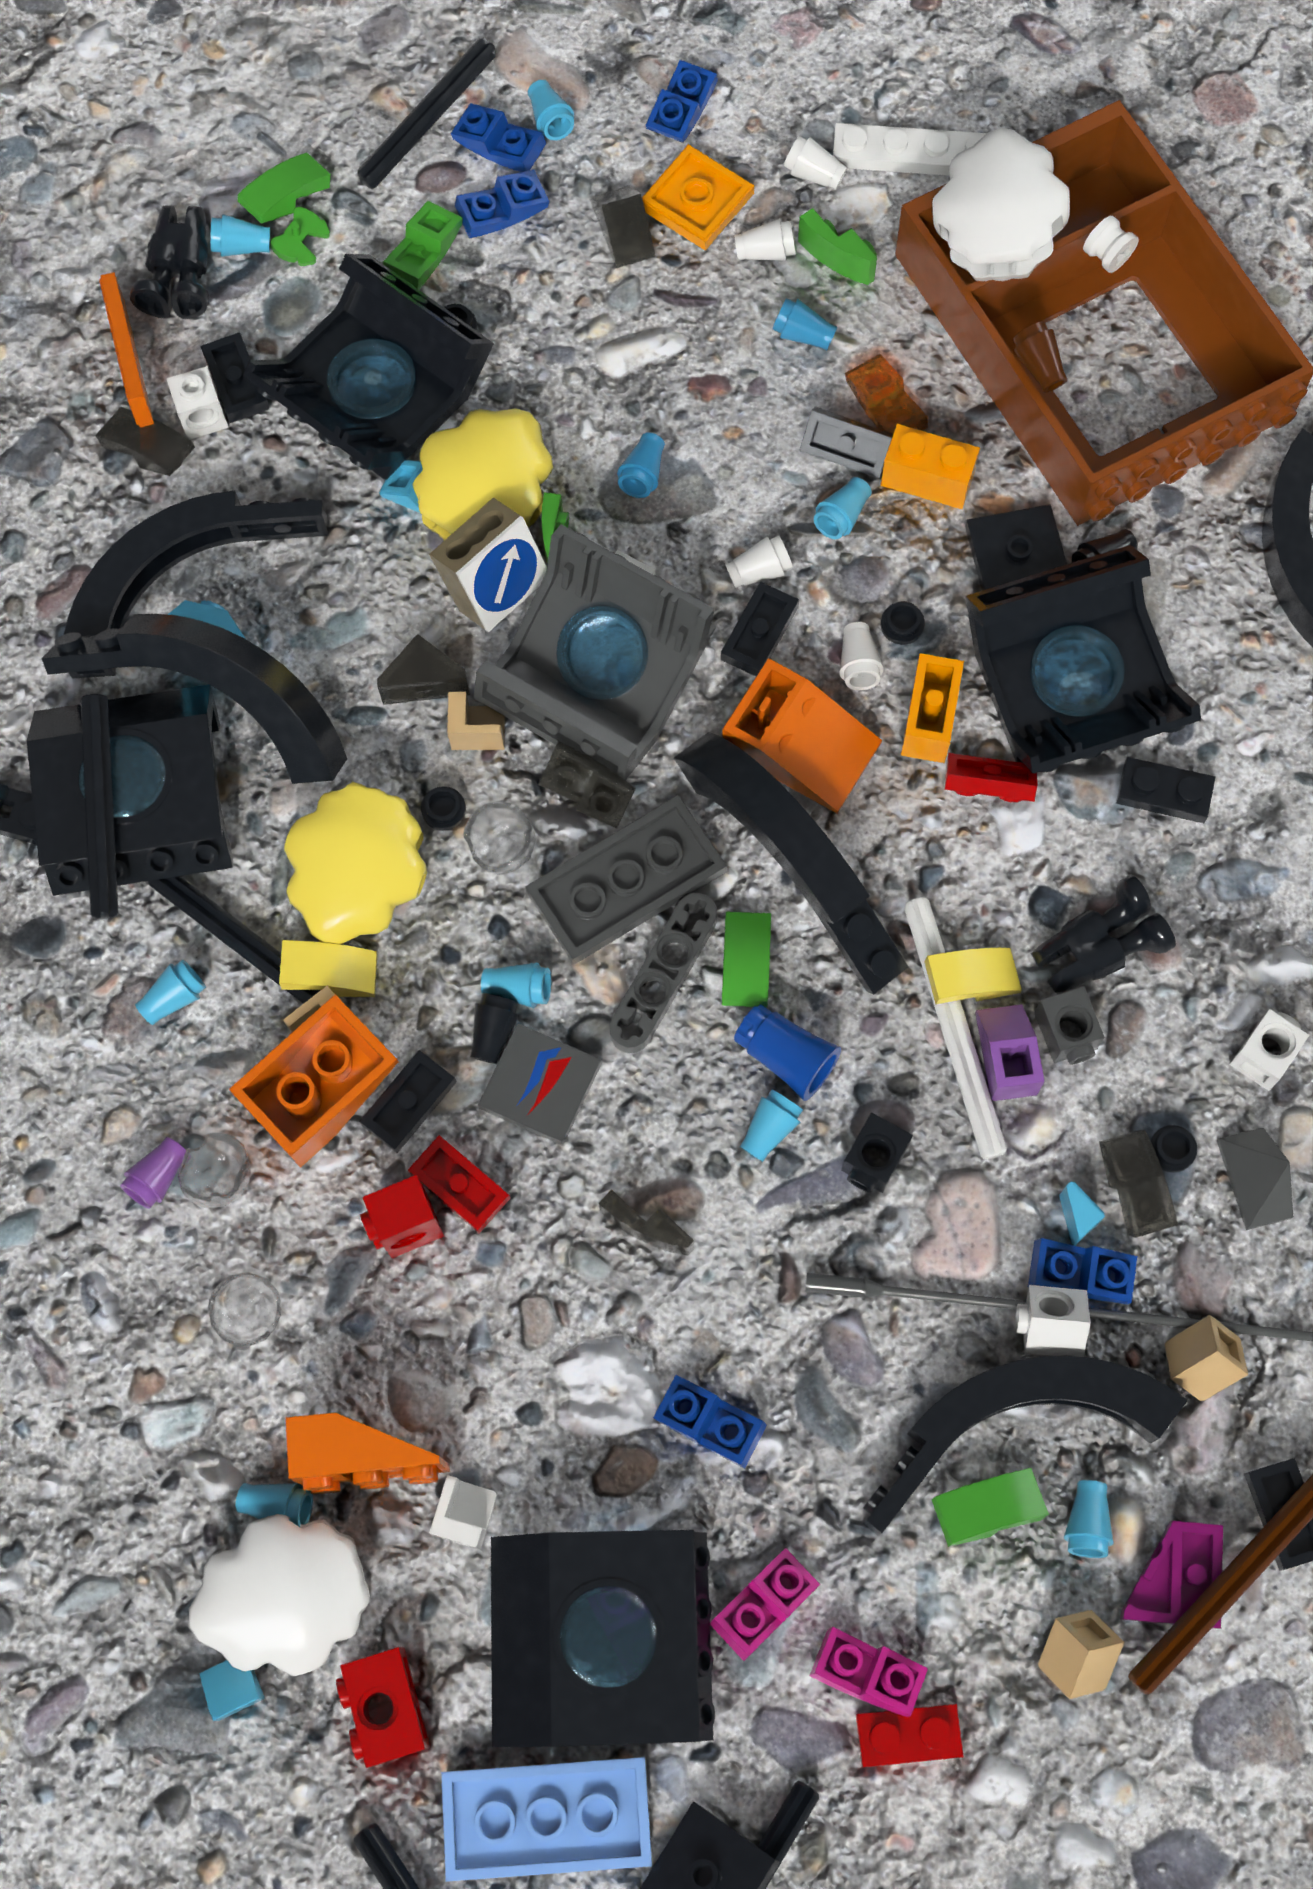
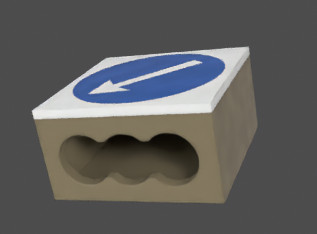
[429,498,547,632]

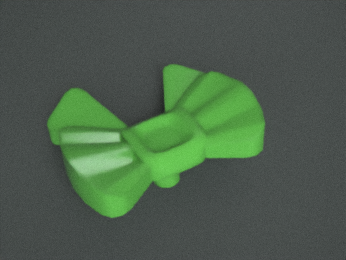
[270,207,330,266]

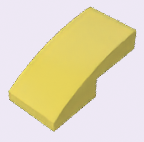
[279,940,377,997]
[924,947,1022,1005]

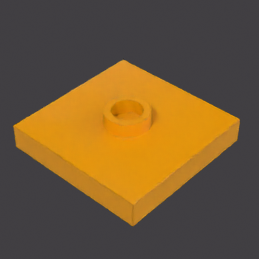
[639,144,754,251]

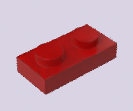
[944,753,1038,802]
[408,1135,511,1234]
[855,1704,964,1767]

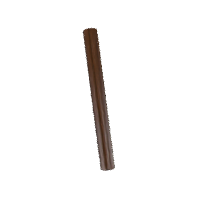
[1128,1474,1313,1695]

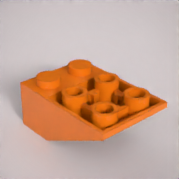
[722,658,882,814]
[286,1412,450,1494]

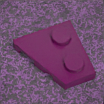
[1120,1521,1223,1629]

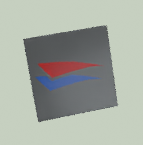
[478,1023,602,1146]

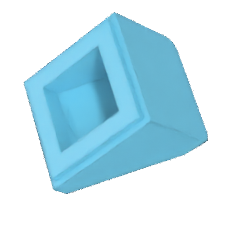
[379,460,422,513]
[1059,1181,1105,1246]
[199,1660,265,1721]

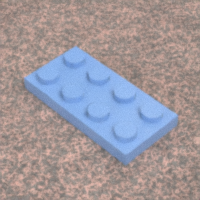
[441,1757,652,1882]

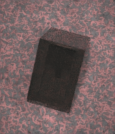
[590,186,655,268]
[377,634,470,705]

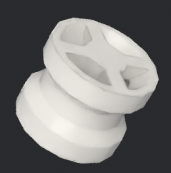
[1083,216,1139,273]

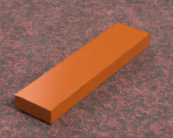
[99,272,154,428]

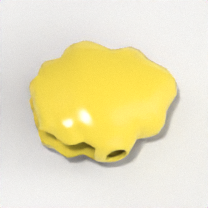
[413,408,553,540]
[284,782,427,944]

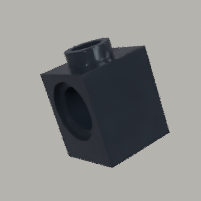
[841,1112,913,1193]

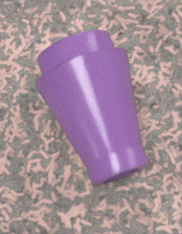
[120,1137,188,1209]

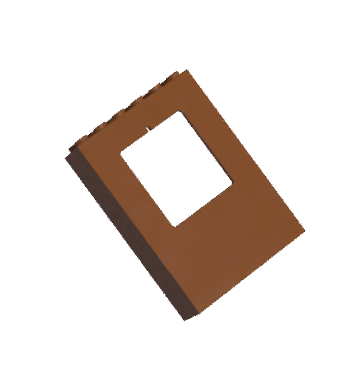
[895,100,1313,526]

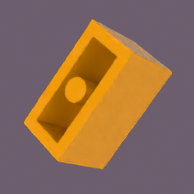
[881,424,980,509]
[901,653,964,763]

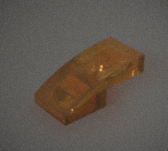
[845,354,928,434]

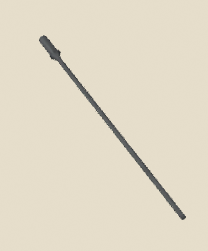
[805,1273,1313,1342]

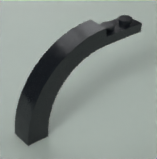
[1262,428,1313,647]
[64,490,329,679]
[41,614,347,784]
[674,732,908,995]
[863,1356,1188,1536]

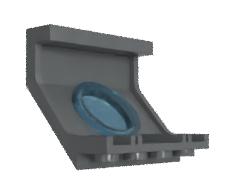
[474,524,717,783]

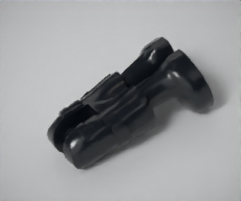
[130,205,209,319]
[1031,875,1176,993]

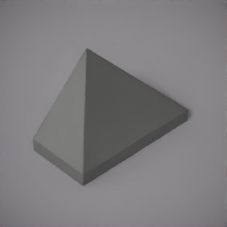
[1217,1128,1293,1230]

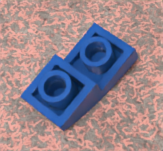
[645,60,718,143]
[451,103,547,172]
[455,170,550,239]
[1028,1238,1138,1304]
[653,1375,767,1469]

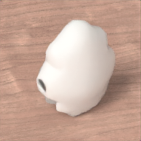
[932,128,1070,281]
[189,1514,370,1676]

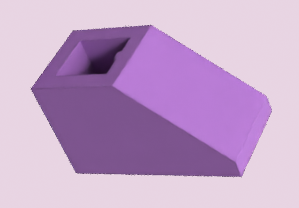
[975,1004,1045,1101]

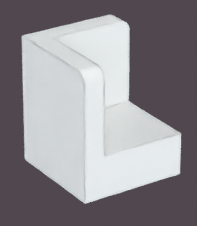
[429,1475,497,1551]

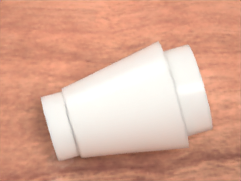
[784,136,848,190]
[735,218,796,260]
[725,535,793,588]
[840,622,884,690]

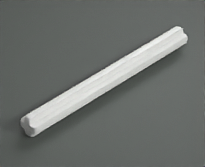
[904,897,1006,1159]

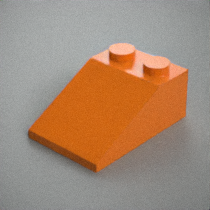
[229,994,399,1168]

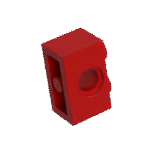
[360,1174,444,1259]
[336,1647,431,1768]

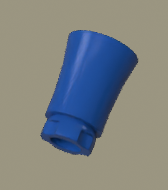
[734,1004,842,1101]

